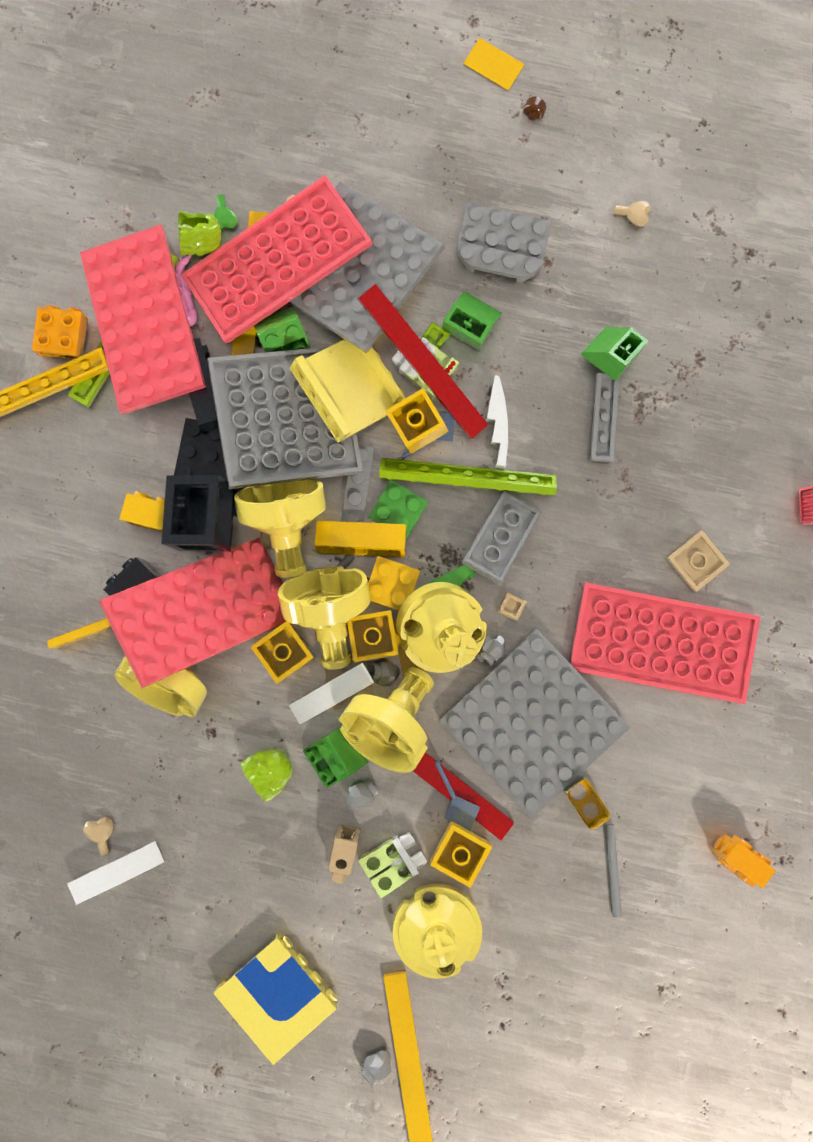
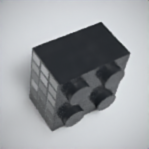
[103,557,161,596]

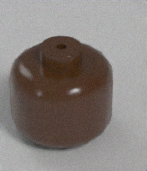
[523,96,546,121]

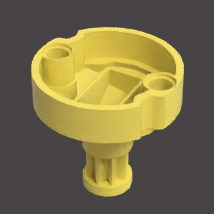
[234,479,326,578]
[278,566,370,670]
[396,582,487,673]
[114,656,207,717]
[339,667,434,773]
[393,883,482,979]

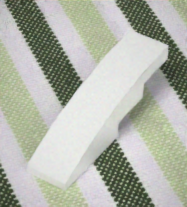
[486,375,508,470]
[289,663,374,725]
[67,841,164,905]

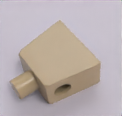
[328,824,361,883]

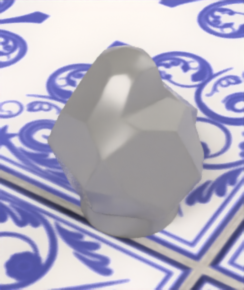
[476,635,505,666]
[367,658,400,686]
[346,778,378,809]
[359,1050,391,1086]

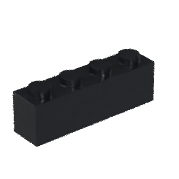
[189,338,218,433]

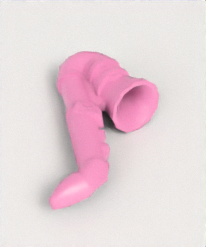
[176,255,197,327]

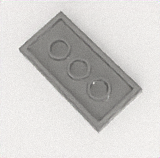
[461,490,541,586]

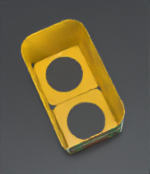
[563,777,610,829]

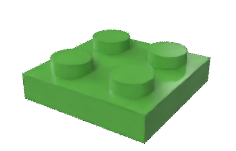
[368,480,428,540]

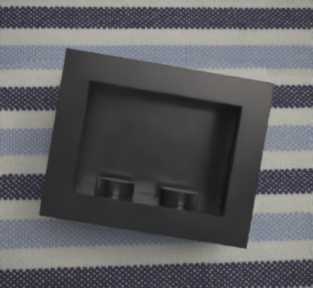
[161,475,235,552]

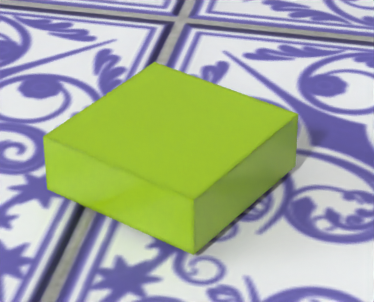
[420,321,450,350]

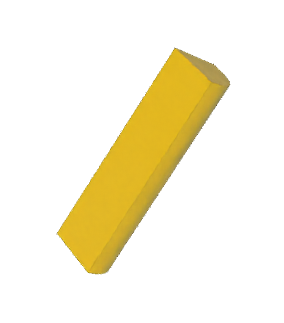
[315,521,406,557]

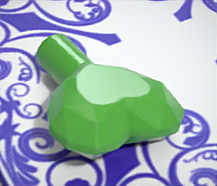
[212,194,238,229]

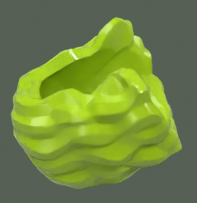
[177,211,221,256]
[240,749,293,802]

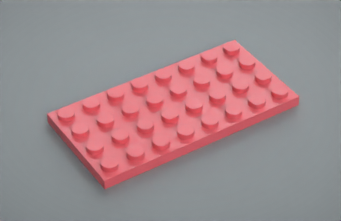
[181,175,373,344]
[80,224,206,415]
[99,537,286,688]
[569,582,761,704]

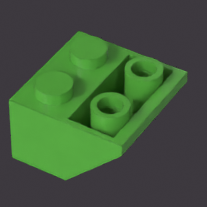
[442,291,502,351]
[254,306,311,353]
[581,327,648,381]
[303,727,369,788]

